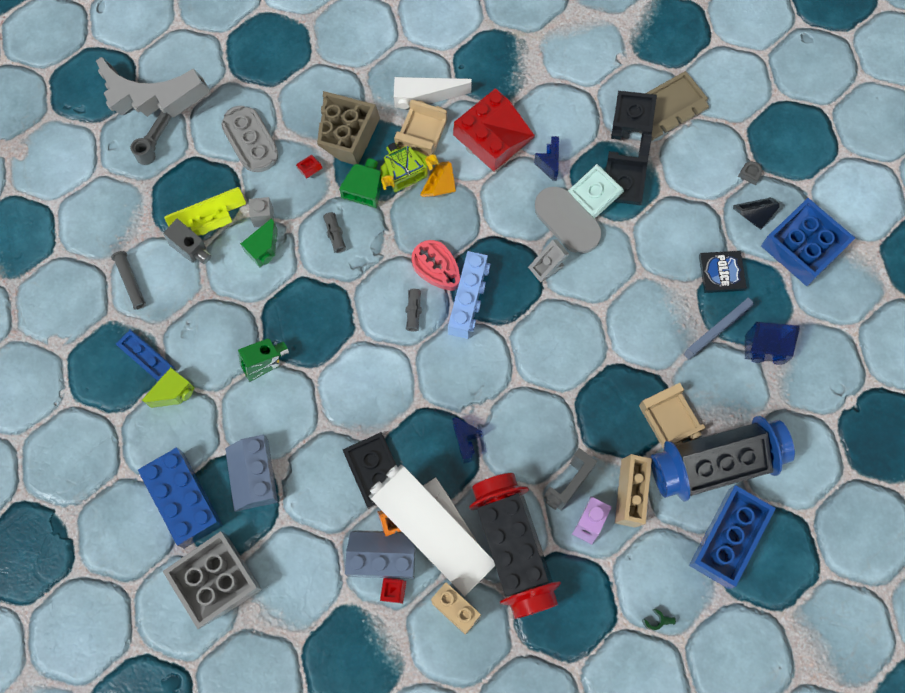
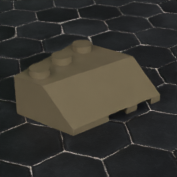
[317,91,380,165]

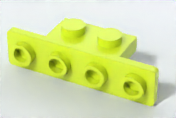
[164,187,246,236]

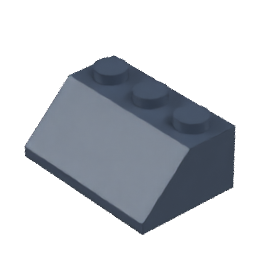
[225,434,278,512]
[345,532,416,579]

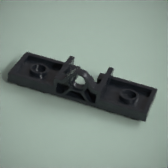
[606,91,657,205]

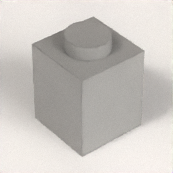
[249,197,274,227]

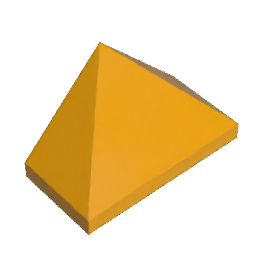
[420,161,456,197]

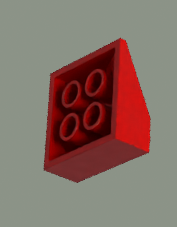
[453,88,535,172]

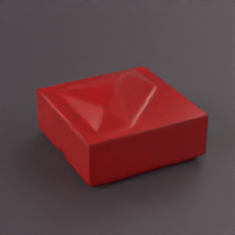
[296,155,323,179]
[380,578,407,604]

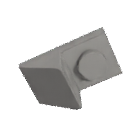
[528,239,569,282]

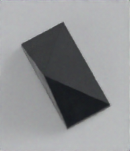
[733,197,780,230]

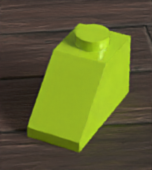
[142,367,194,408]

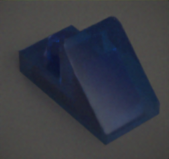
[534,136,559,181]
[452,417,483,463]

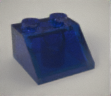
[745,322,800,365]

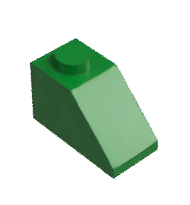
[240,218,278,268]

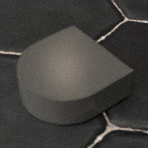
[738,161,762,185]

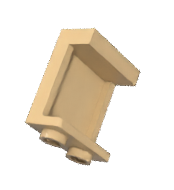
[394,100,447,156]
[639,383,706,449]
[431,583,481,635]

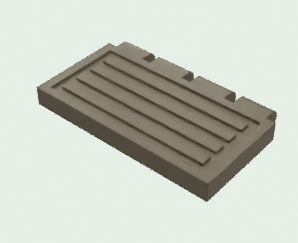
[639,71,709,141]

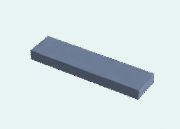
[683,298,753,360]

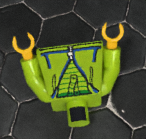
[380,143,439,192]

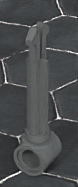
[130,111,172,165]

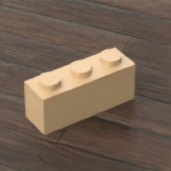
[615,454,652,528]

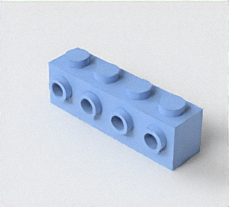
[448,251,490,339]

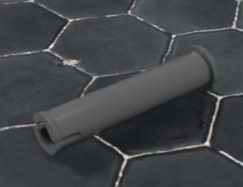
[111,251,147,310]

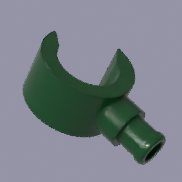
[642,609,676,631]

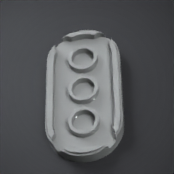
[221,106,278,172]
[535,187,601,253]

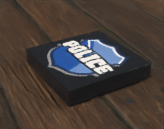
[699,251,747,293]

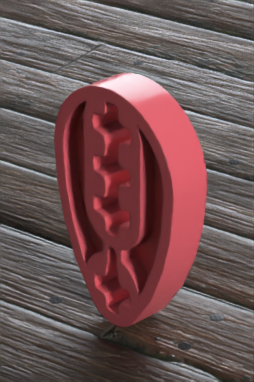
[412,240,460,291]

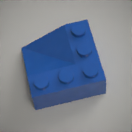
[761,198,855,286]

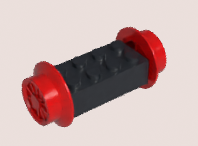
[469,473,561,619]

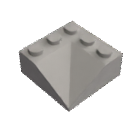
[163,531,262,629]

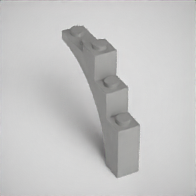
[96,57,211,118]

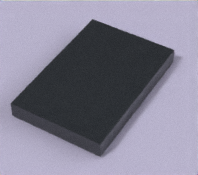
[342,432,397,509]

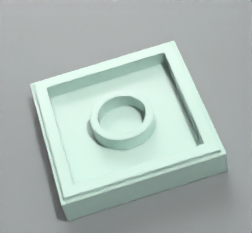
[568,164,624,219]

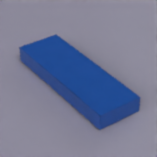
[116,329,176,381]

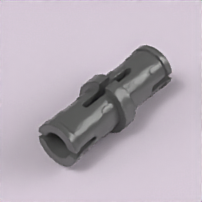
[323,212,346,253]
[405,289,422,332]

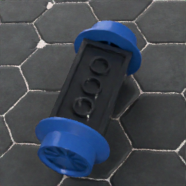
[651,416,795,502]

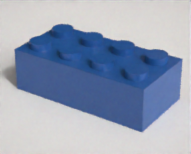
[138,447,223,549]
[689,485,776,589]

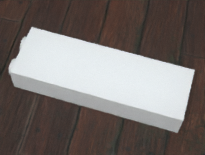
[369,465,495,596]

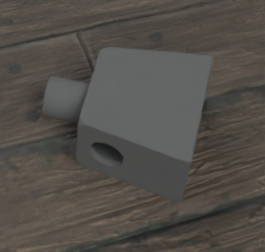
[163,219,211,264]

